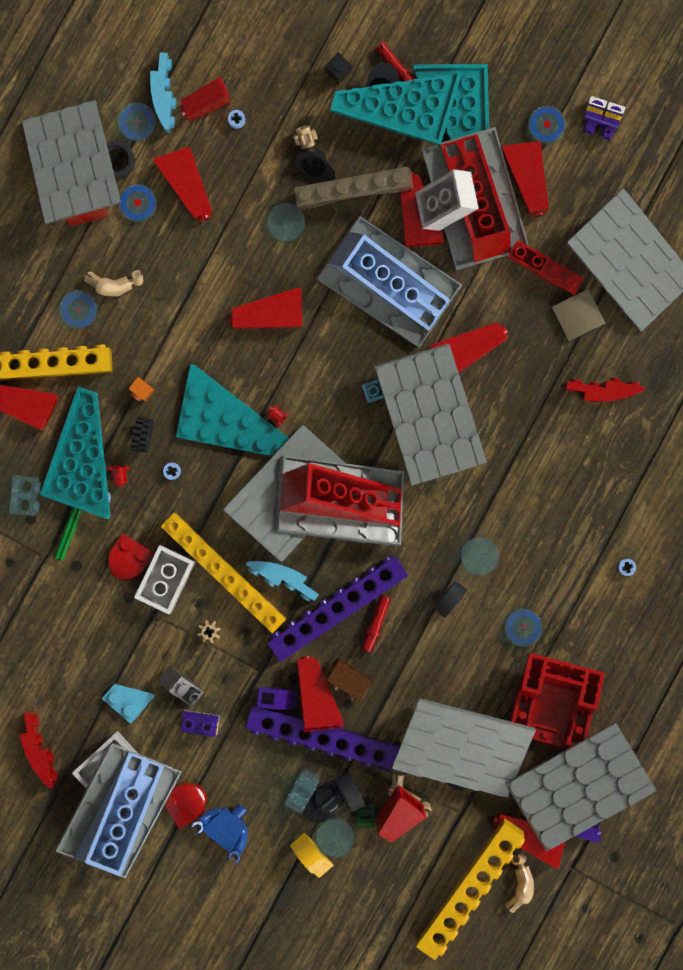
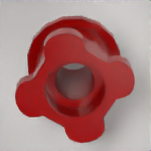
[265,405,289,429]
[107,465,130,486]

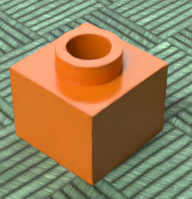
[129,377,155,402]

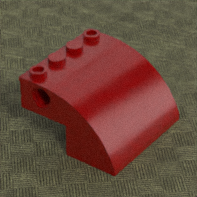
[509,653,605,750]

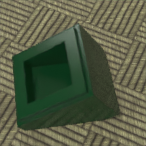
[356,804,376,828]

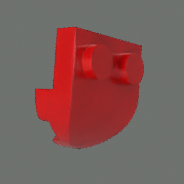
[108,533,155,581]
[165,781,207,829]

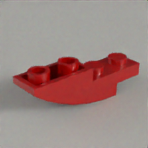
[508,240,584,296]
[564,378,645,402]
[20,711,58,788]

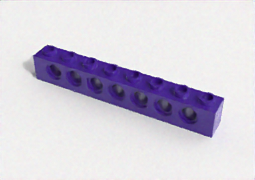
[268,555,409,662]
[246,704,401,772]

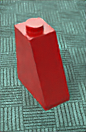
[179,77,231,122]
[376,785,426,843]

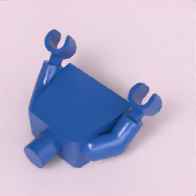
[189,803,248,865]

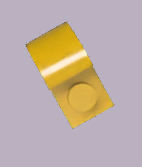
[290,833,333,878]

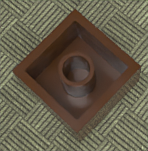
[327,658,372,702]

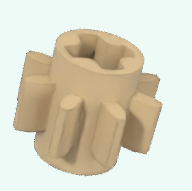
[293,125,318,149]
[197,620,221,643]

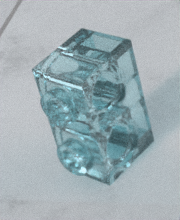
[9,475,42,516]
[284,768,320,814]

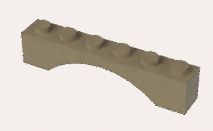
[294,167,413,210]

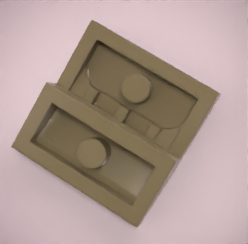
[552,289,605,341]

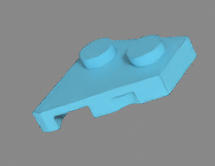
[102,684,155,724]

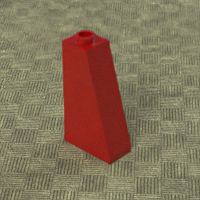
[501,141,549,217]
[154,146,213,222]
[400,172,444,248]
[229,288,302,330]
[429,323,508,373]
[0,385,60,431]
[296,656,343,732]
[492,812,565,869]

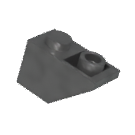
[158,665,204,707]

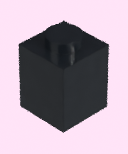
[325,52,352,85]

